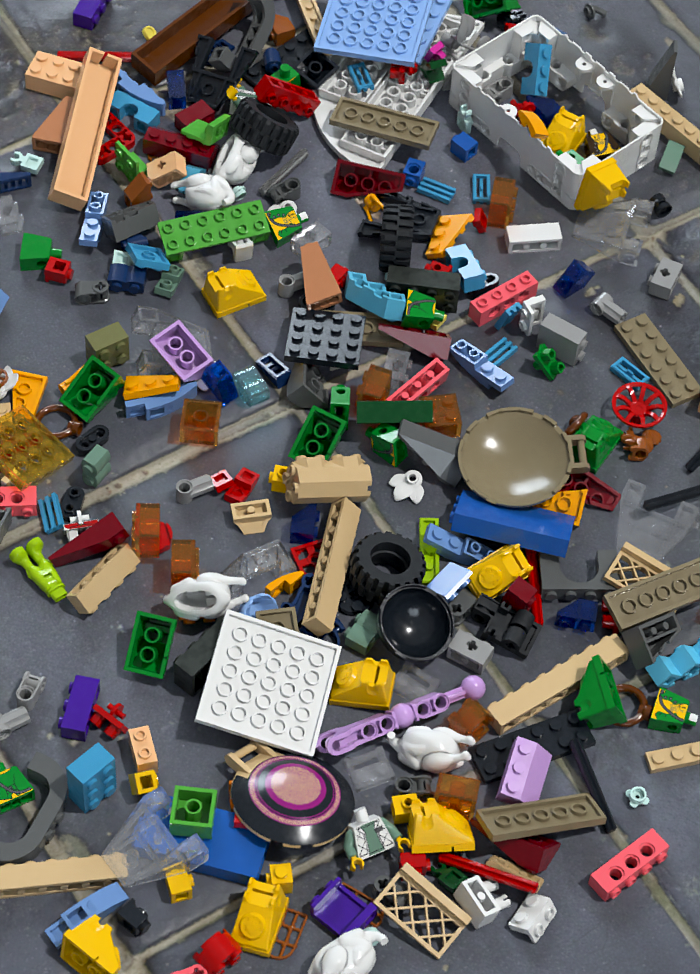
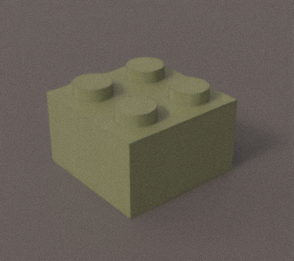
[85,321,130,368]

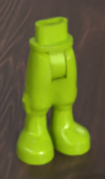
[9,537,68,602]

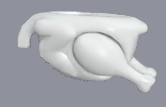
[212,133,261,185]
[170,173,236,213]
[163,572,249,621]
[387,726,476,774]
[308,928,388,974]

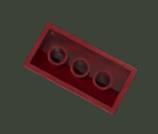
[142,126,220,172]

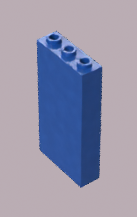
[449,490,576,558]
[131,792,270,885]

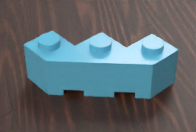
[344,271,406,322]
[645,638,700,688]

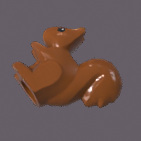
[620,427,662,461]

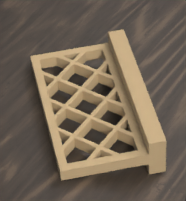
[602,542,676,614]
[373,862,472,959]

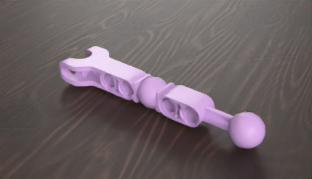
[316,675,486,756]

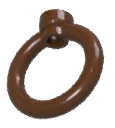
[33,404,83,440]
[565,411,588,435]
[613,684,653,727]

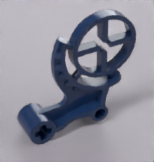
[280,573,346,646]

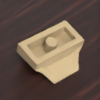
[230,499,272,535]

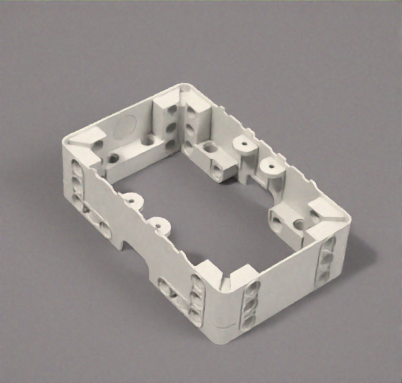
[449,15,663,210]

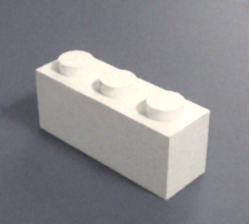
[504,222,562,254]

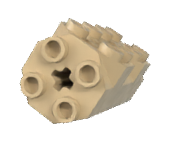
[282,454,372,504]

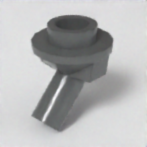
[583,3,607,19]

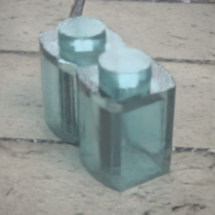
[231,365,270,407]

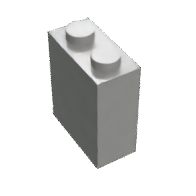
[536,312,588,367]

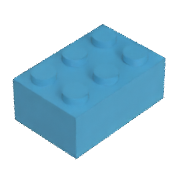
[66,742,117,814]

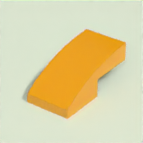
[518,110,549,139]
[265,571,304,598]

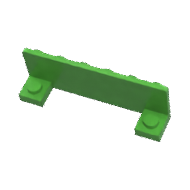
[157,200,271,262]

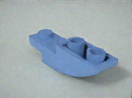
[116,69,166,116]
[79,191,109,247]
[449,339,514,392]
[124,381,197,421]
[423,523,495,566]
[44,882,129,949]

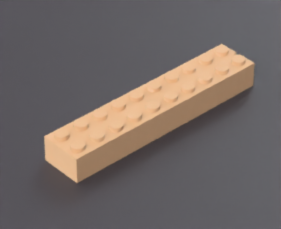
[48,47,122,211]

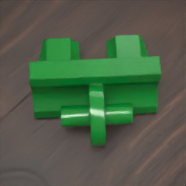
[532,343,565,381]

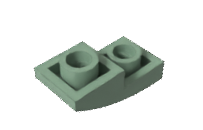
[657,139,685,175]
[154,265,185,298]

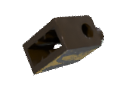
[584,129,621,161]

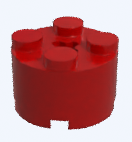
[193,928,243,974]

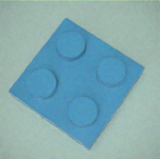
[126,243,171,271]

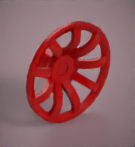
[611,382,667,428]

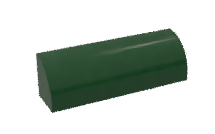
[357,400,433,424]

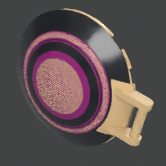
[225,740,355,848]

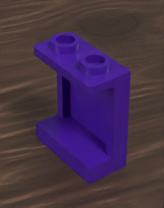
[310,877,378,937]

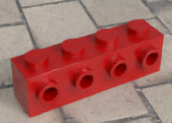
[253,74,321,118]

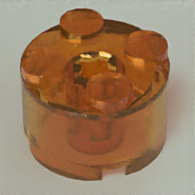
[447,698,495,747]

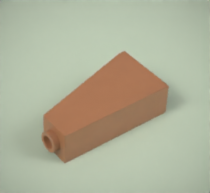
[32,96,73,154]
[300,241,342,310]

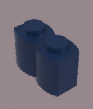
[107,263,147,294]

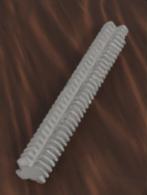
[258,148,309,196]

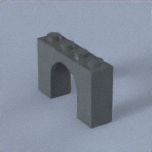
[537,550,620,601]

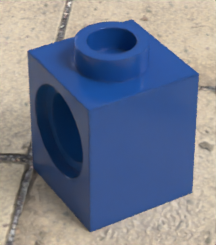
[403,157,426,188]

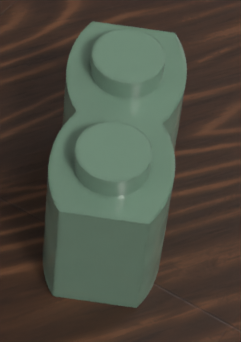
[81,444,111,488]
[344,609,379,655]

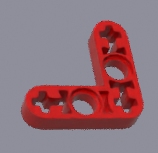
[97,112,135,165]

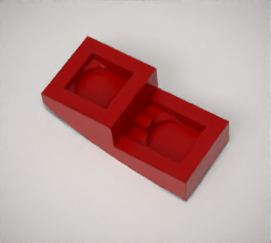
[224,467,260,504]

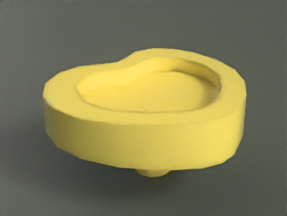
[142,26,156,41]

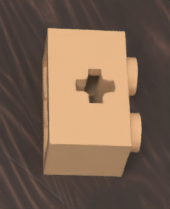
[146,151,187,189]
[128,725,158,773]

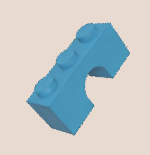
[520,43,552,97]
[110,89,160,134]
[445,244,487,293]

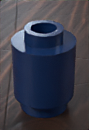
[263,48,282,73]
[121,234,149,252]

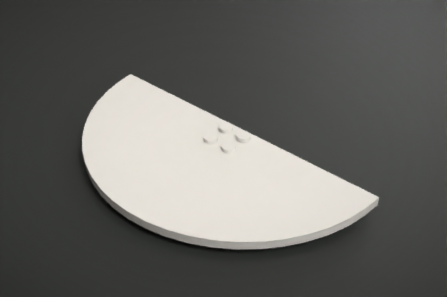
[313,14,485,169]

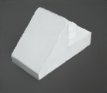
[228,238,253,262]

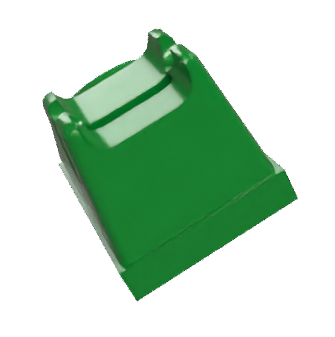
[463,0,521,19]
[59,355,125,423]
[288,405,348,461]
[572,415,624,474]
[123,610,178,679]
[574,654,628,730]

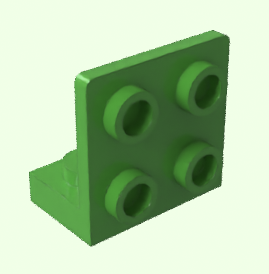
[181,114,231,146]
[115,141,147,182]

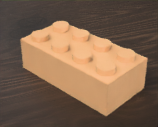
[25,51,82,99]

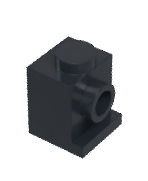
[117,898,151,937]

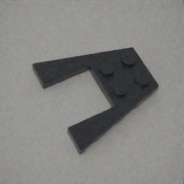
[187,34,259,111]
[357,192,441,240]

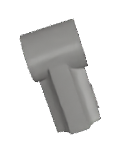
[278,271,304,298]
[590,292,628,325]
[176,474,214,504]
[0,705,31,741]

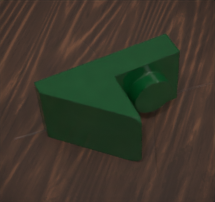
[418,58,447,84]

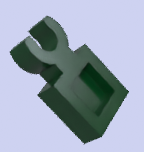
[430,860,468,894]

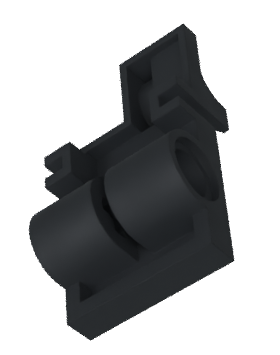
[471,593,542,660]

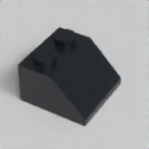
[292,46,339,90]

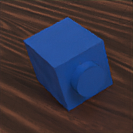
[450,131,478,163]

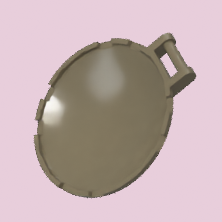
[458,407,590,508]

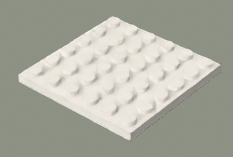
[194,609,342,758]

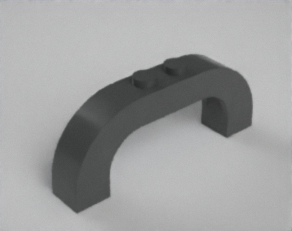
[208,0,275,73]
[0,751,68,866]

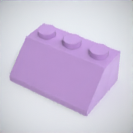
[149,320,214,382]
[496,736,552,804]

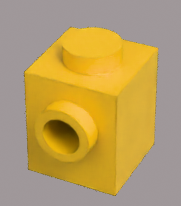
[268,465,287,493]
[128,770,159,795]
[390,793,422,824]
[265,863,293,894]
[165,867,194,904]

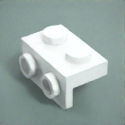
[519,295,546,336]
[508,893,557,943]

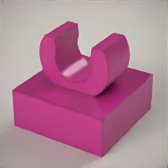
[424,41,446,62]

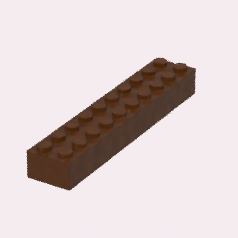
[131,0,253,86]

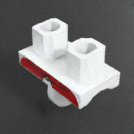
[63,510,98,542]

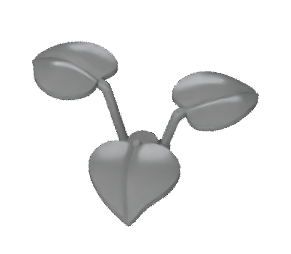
[440,13,490,91]

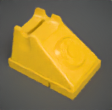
[541,106,587,154]
[574,157,630,211]
[201,266,266,318]
[467,544,533,598]
[329,658,396,711]
[407,798,475,854]
[231,877,289,958]
[60,914,121,974]

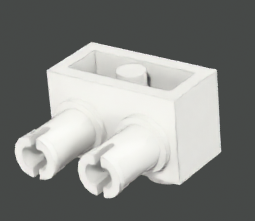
[453,875,511,929]

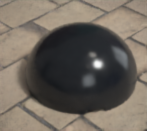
[376,584,455,663]

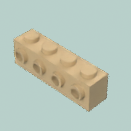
[66,543,140,614]

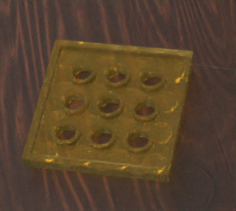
[0,404,75,491]

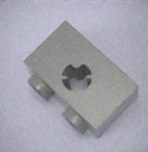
[647,257,683,301]
[446,629,494,675]

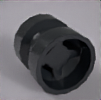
[648,193,672,218]

